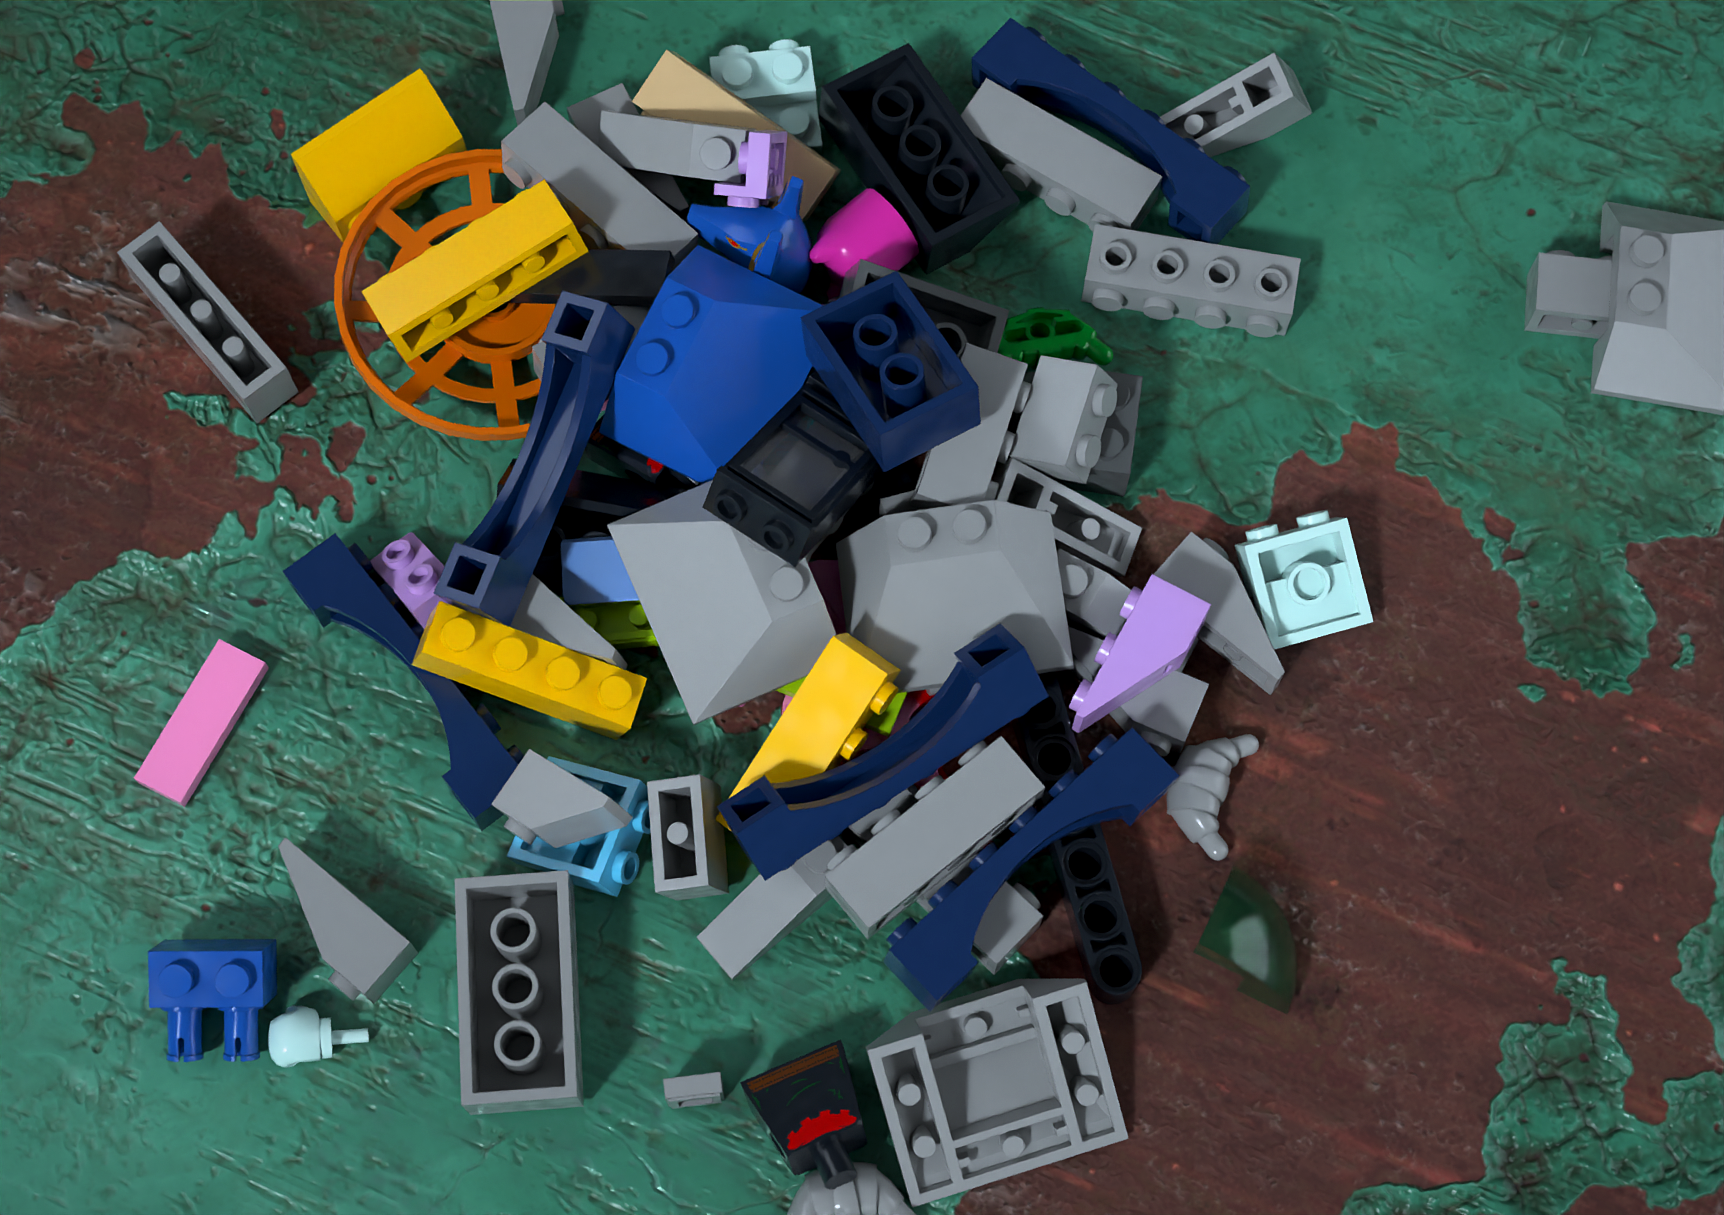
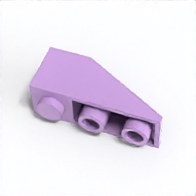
[1069,574,1211,733]

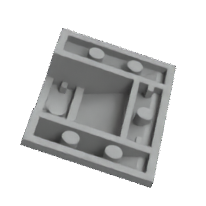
[1590,202,1724,415]
[607,464,836,725]
[836,499,1074,693]
[866,979,1128,1208]

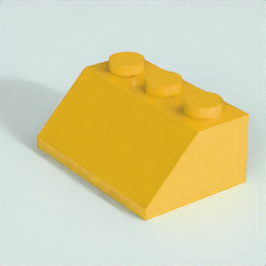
[291,68,467,243]

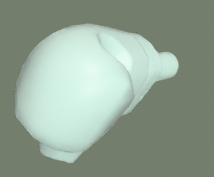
[268,1006,369,1068]

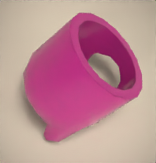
[809,188,919,300]

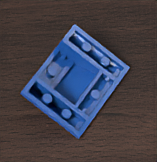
[599,245,823,484]

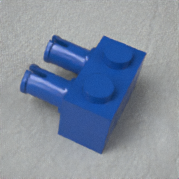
[148,939,277,1062]

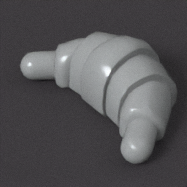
[1167,734,1259,860]
[787,1162,916,1215]

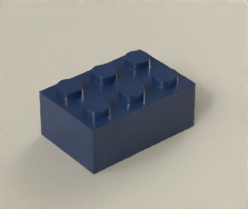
[800,271,981,472]

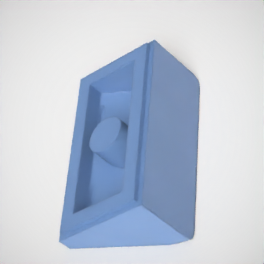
[561,536,639,605]

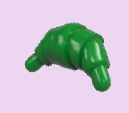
[997,307,1113,370]

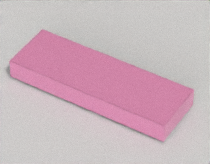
[134,639,269,807]

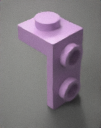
[370,532,451,629]

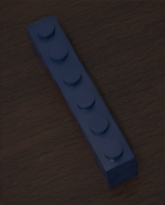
[971,18,1250,244]
[434,290,635,627]
[282,533,524,831]
[717,623,1048,881]
[883,728,1179,1012]

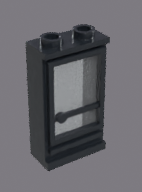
[702,370,883,567]

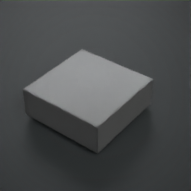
[663,1072,725,1109]

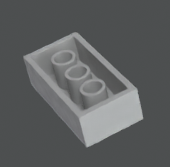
[454,870,584,1115]

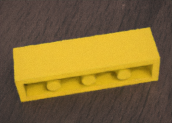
[361,179,589,363]
[412,601,647,740]
[715,633,901,832]

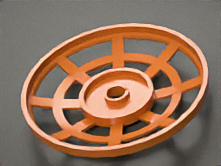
[334,149,556,441]

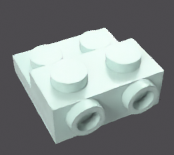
[709,40,823,155]
[1235,510,1373,650]

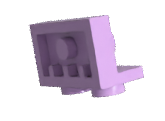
[714,130,787,208]

